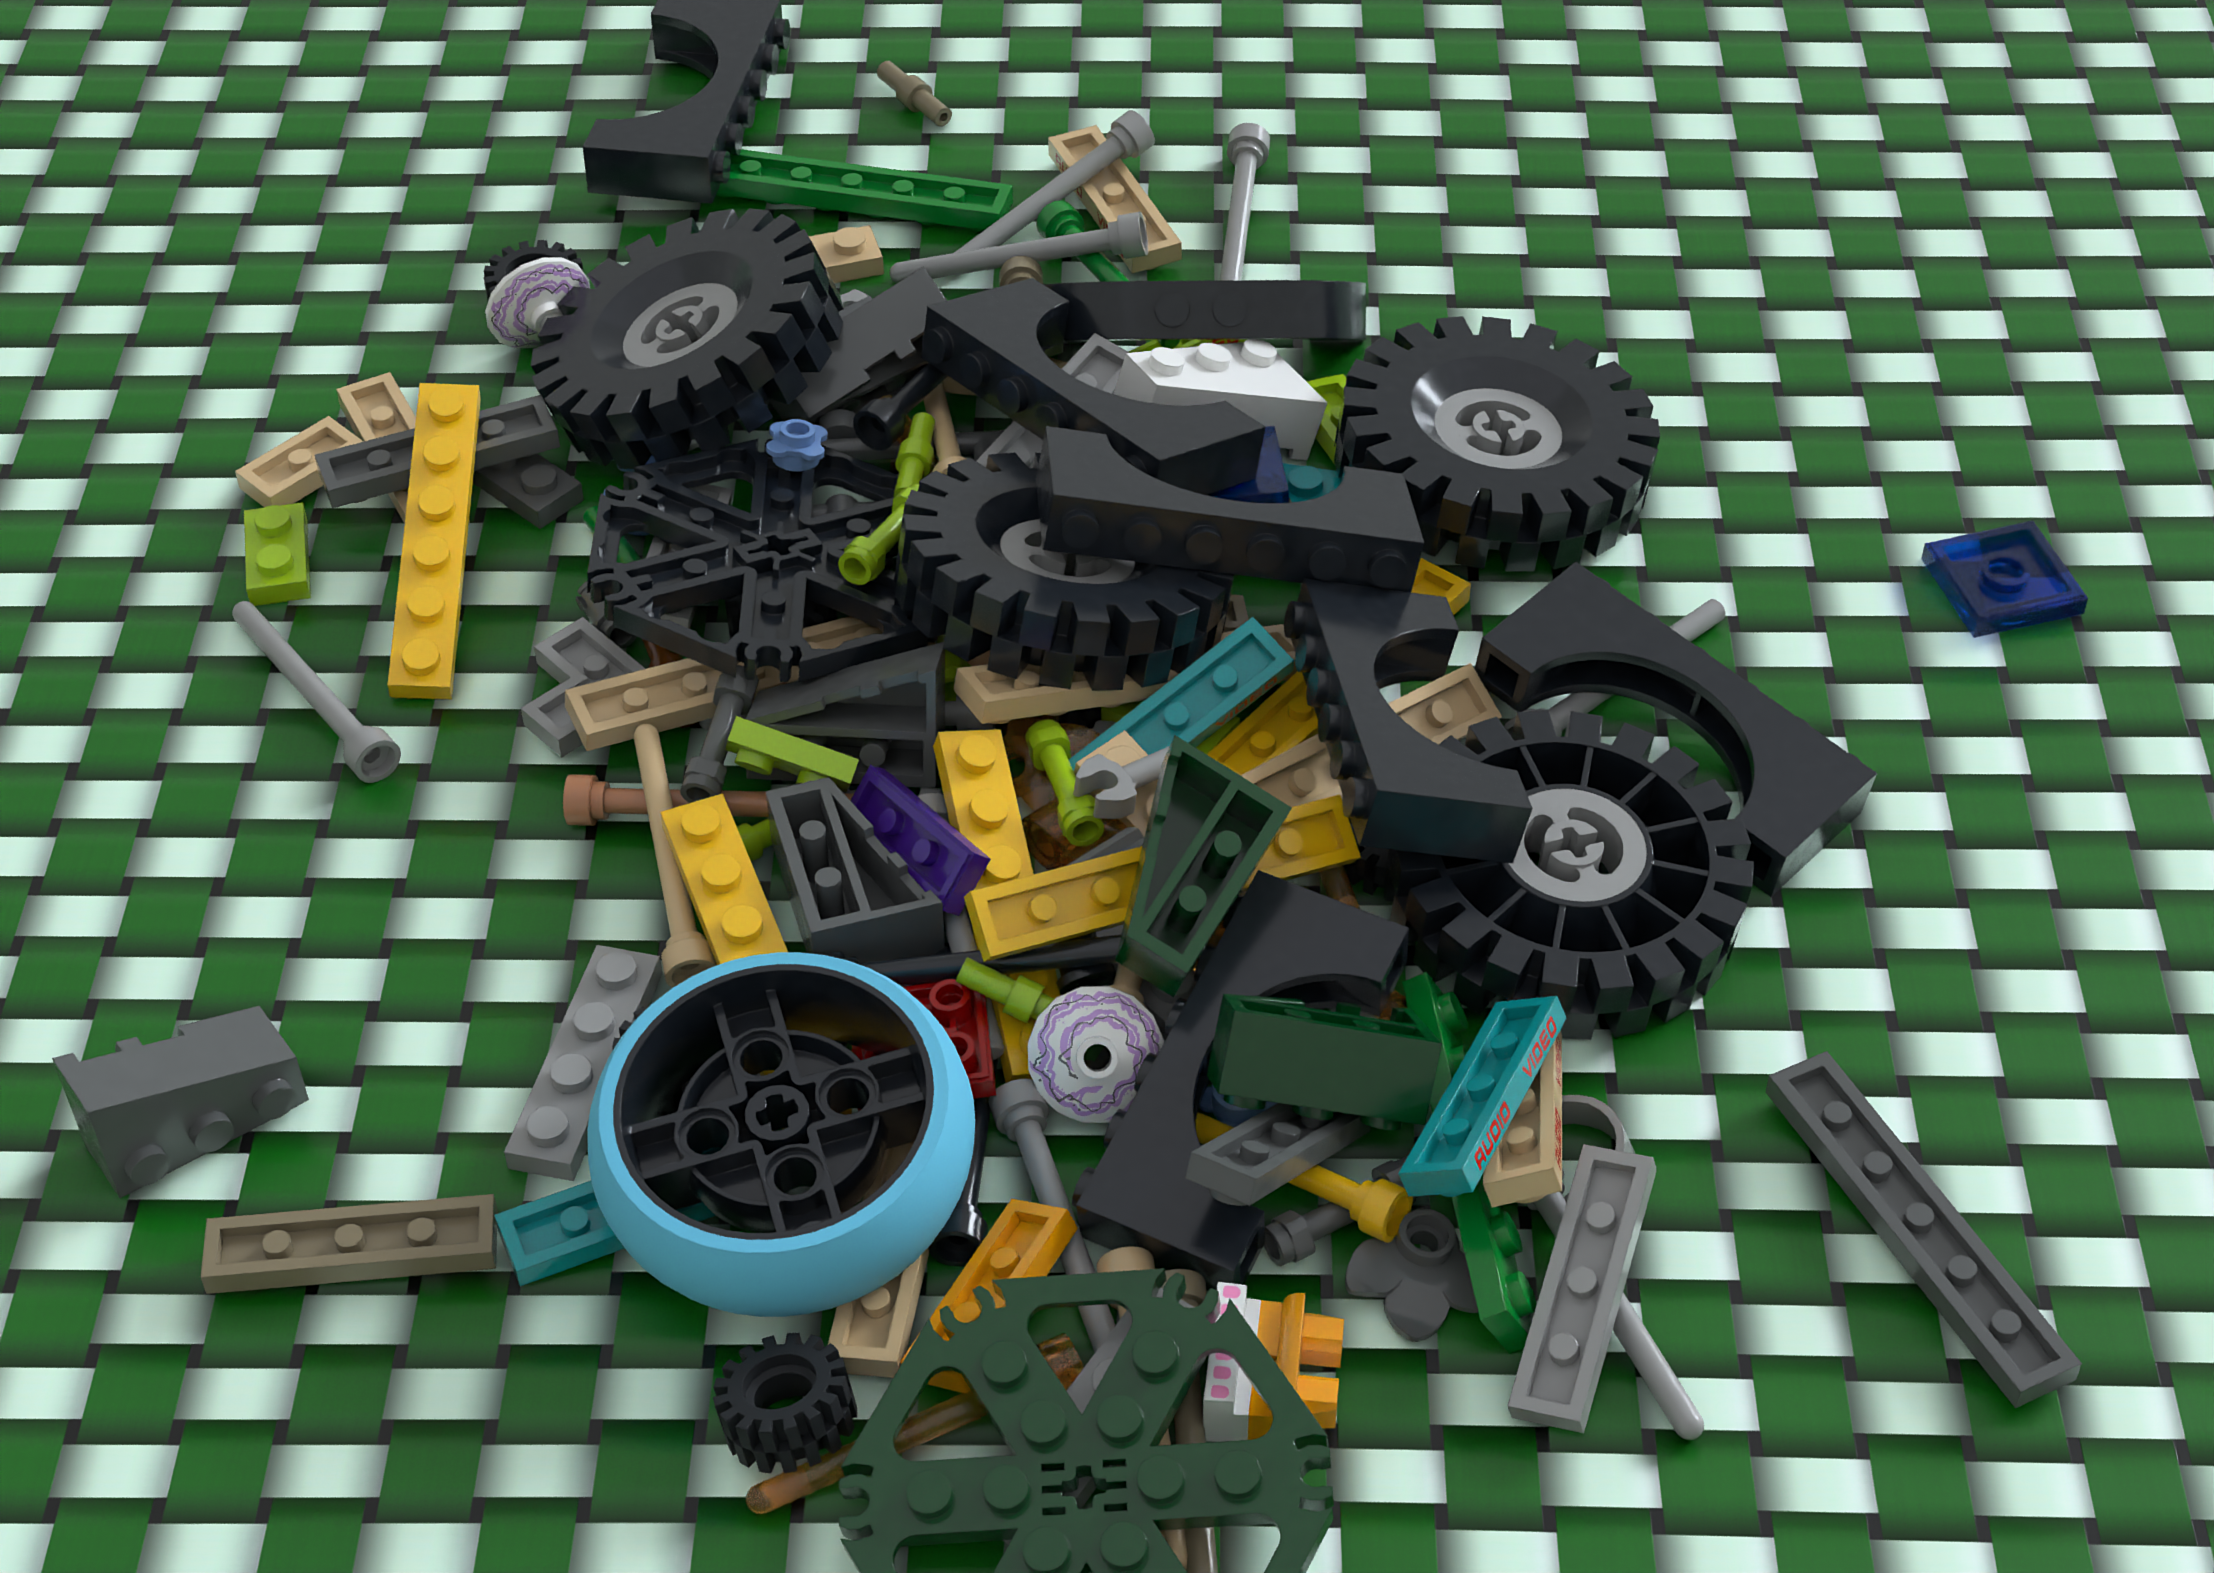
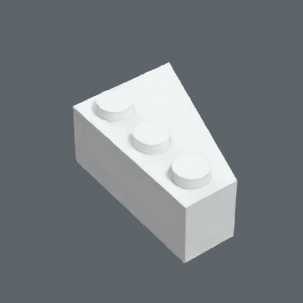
[1113,339,1328,460]

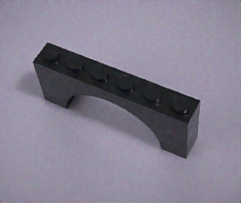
[582,0,790,204]
[921,278,1266,495]
[1036,426,1424,592]
[1475,562,1877,897]
[1284,578,1533,863]
[1072,870,1409,1291]

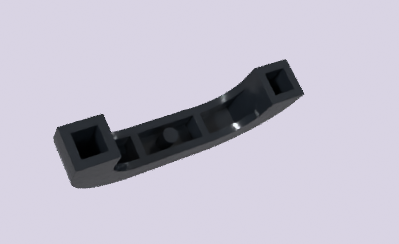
[1043,280,1366,343]

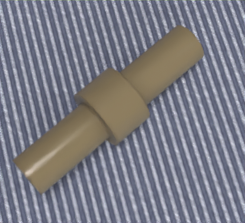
[877,61,952,127]

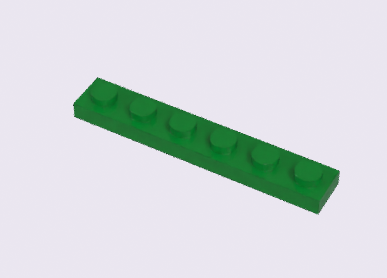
[716,149,1013,232]
[1402,972,1537,1354]

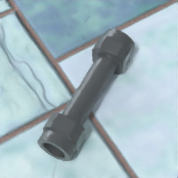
[680,665,759,803]
[1264,1156,1420,1266]

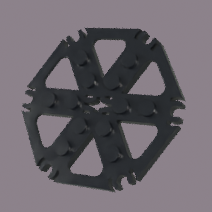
[587,438,938,682]

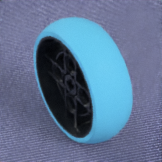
[587,952,975,1317]

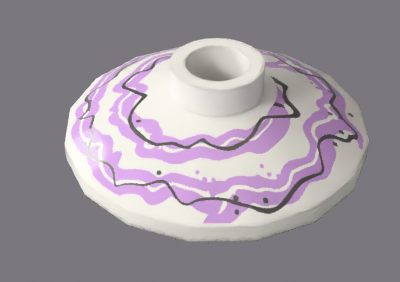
[485,257,590,348]
[1028,986,1164,1123]

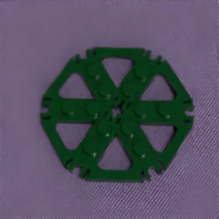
[839,1268,1334,1573]

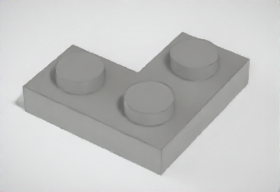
[521,617,645,758]

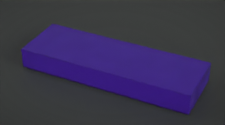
[850,764,991,916]

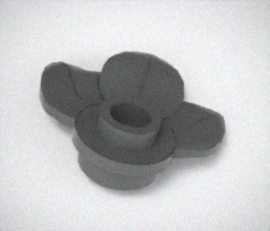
[1345,1209,1479,1342]

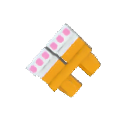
[1203,1282,1344,1442]

